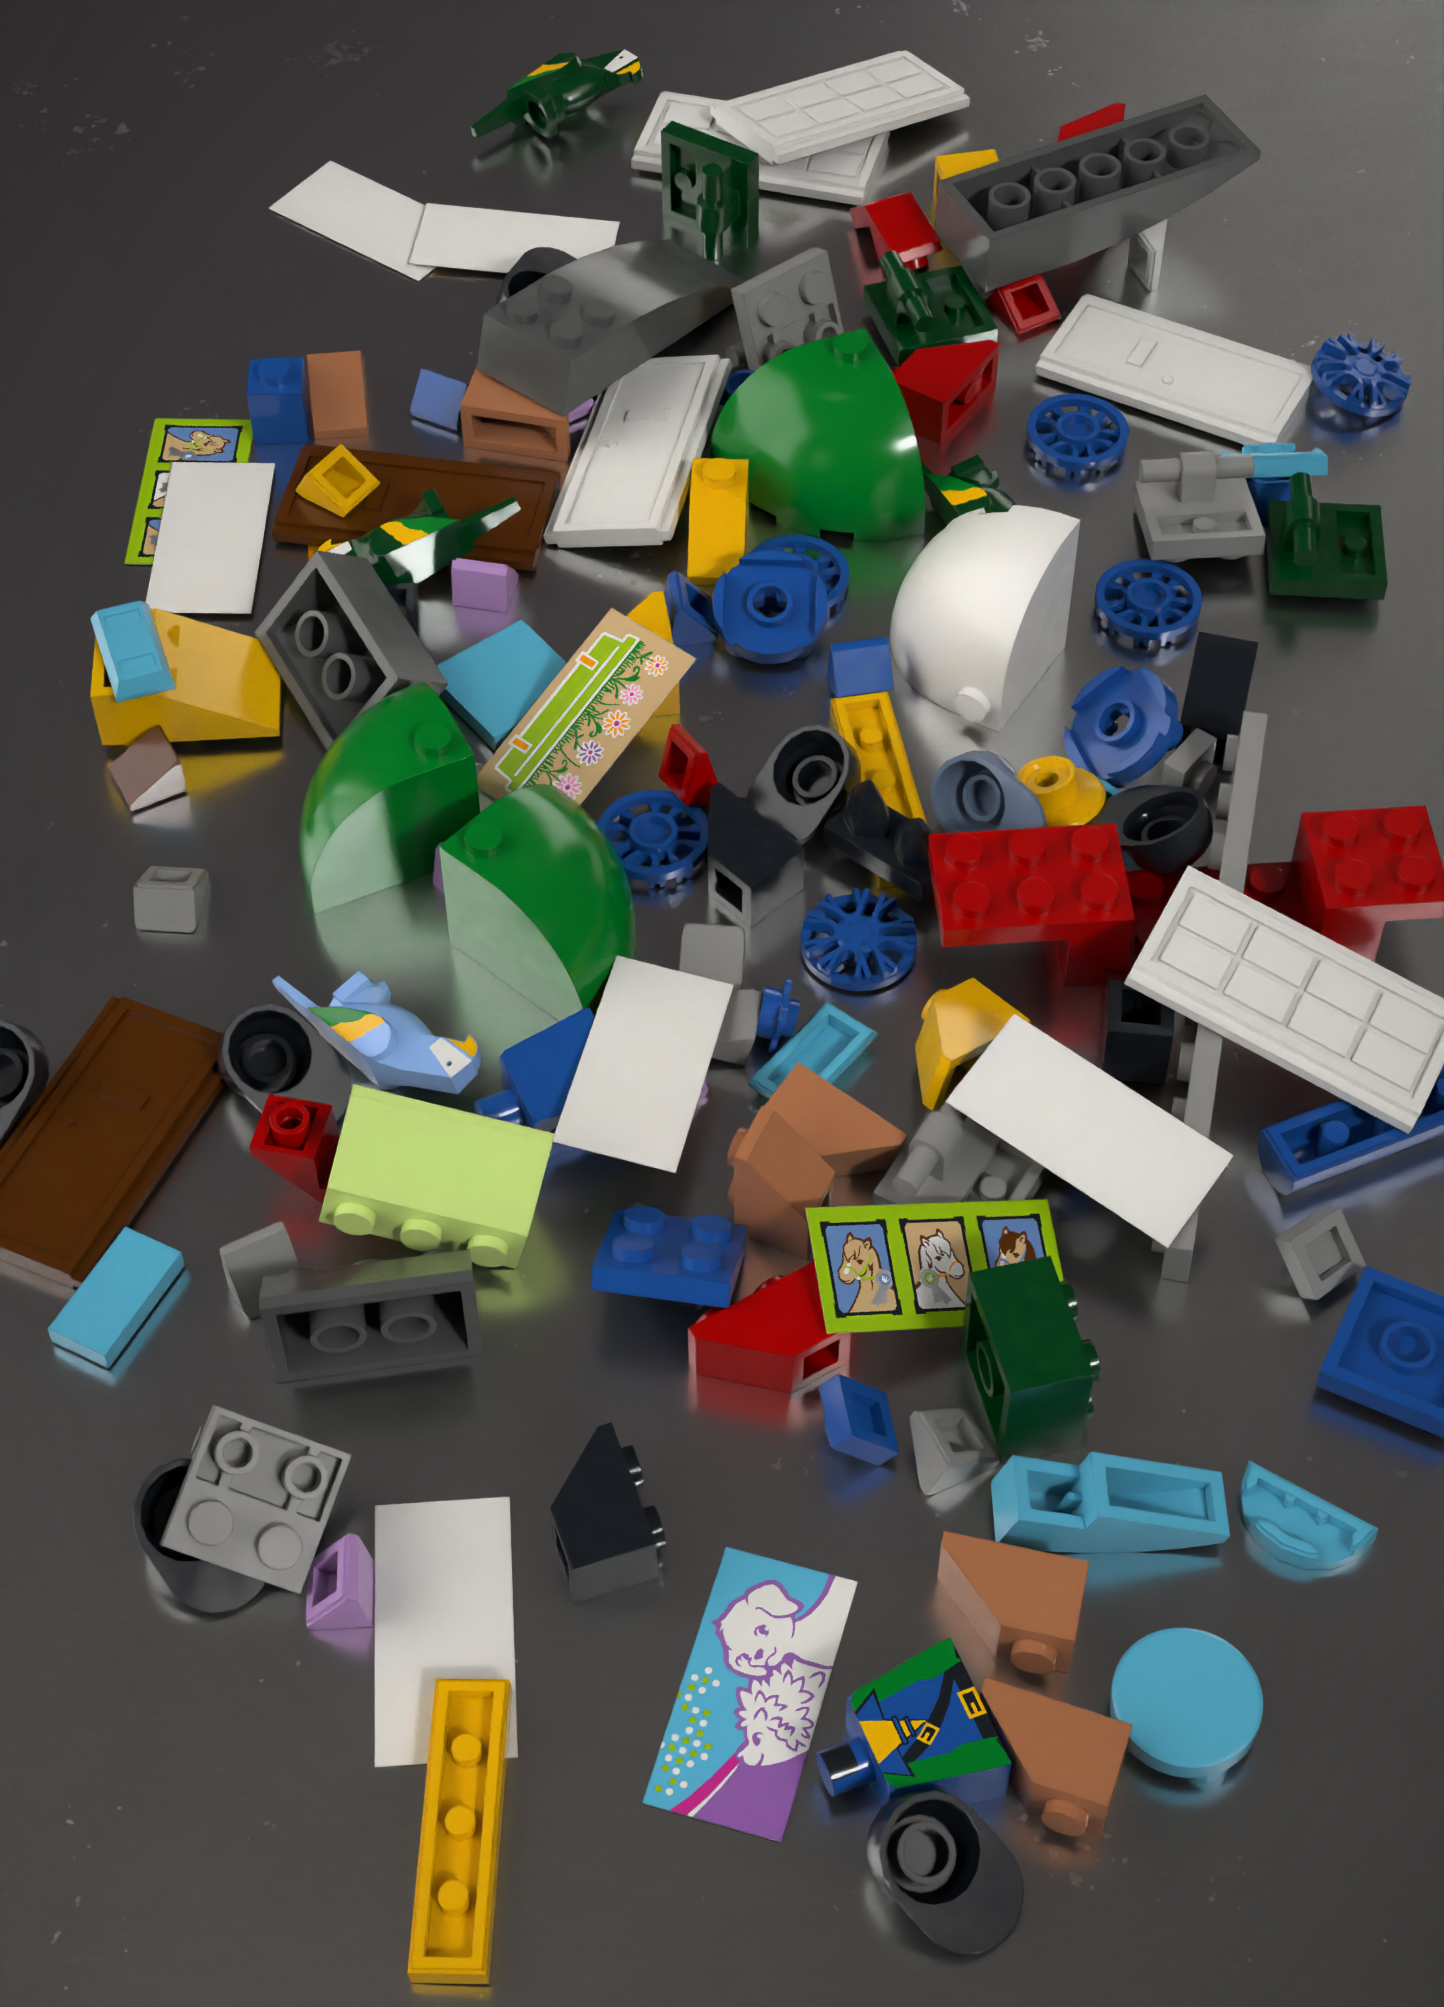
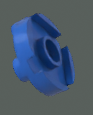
[712,550,828,664]
[1064,666,1183,788]

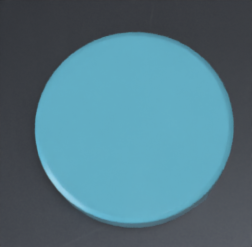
[1109,1628,1263,1783]

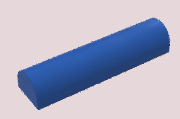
[1258,1064,1444,1195]

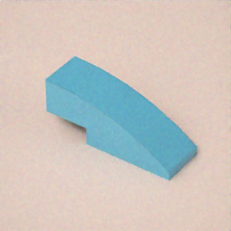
[991,1452,1230,1553]

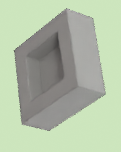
[1160,728,1217,796]
[1275,1205,1366,1300]

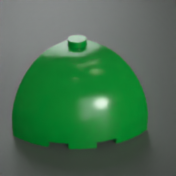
[710,328,925,542]
[299,682,480,914]
[439,784,636,1021]

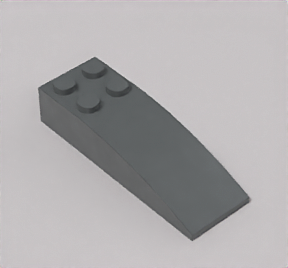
[935,94,1261,292]
[477,239,746,417]

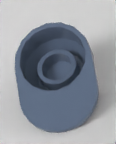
[930,750,1047,833]

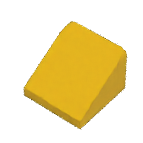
[295,444,381,518]

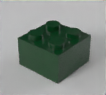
[960,1256,1101,1465]

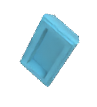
[90,600,176,703]
[748,1001,877,1100]

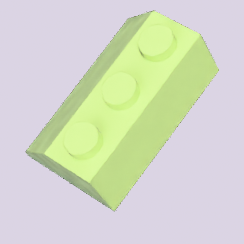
[318,1084,554,1269]

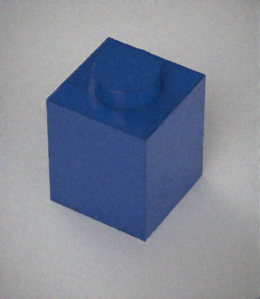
[247,357,311,445]

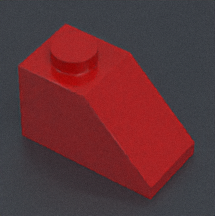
[891,340,1000,444]

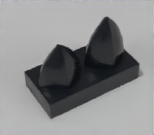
[824,780,934,901]

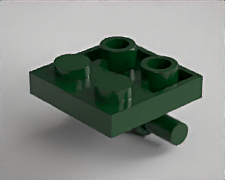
[661,121,759,261]
[863,251,998,366]
[1265,472,1388,600]

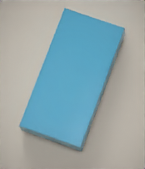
[48,1226,185,1368]

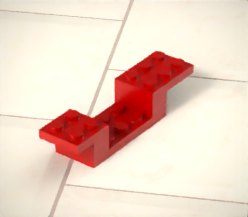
[927,805,1444,987]

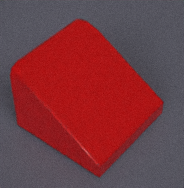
[985,273,1062,337]
[658,724,718,806]

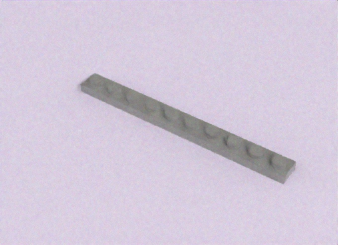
[1151,711,1268,1283]

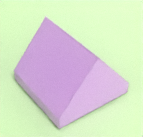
[451,558,519,613]
[306,1533,374,1630]

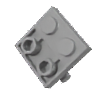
[726,247,844,371]
[1133,451,1266,562]
[872,1084,1050,1205]
[159,1405,352,1594]

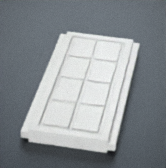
[710,50,970,165]
[631,91,890,206]
[1035,293,1315,445]
[543,355,732,548]
[1124,865,1444,1134]

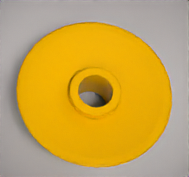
[1017,756,1106,827]

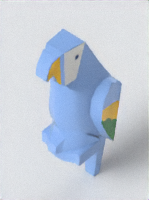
[272,971,482,1094]

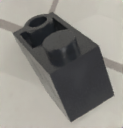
[1175,631,1259,776]
[708,782,805,928]
[1100,970,1175,1084]
[550,1422,666,1604]

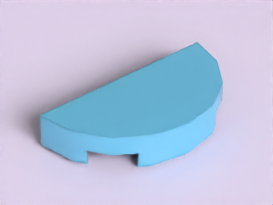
[1219,442,1328,478]
[1238,1461,1379,1570]

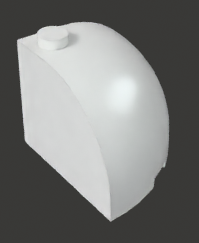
[890,505,1080,732]

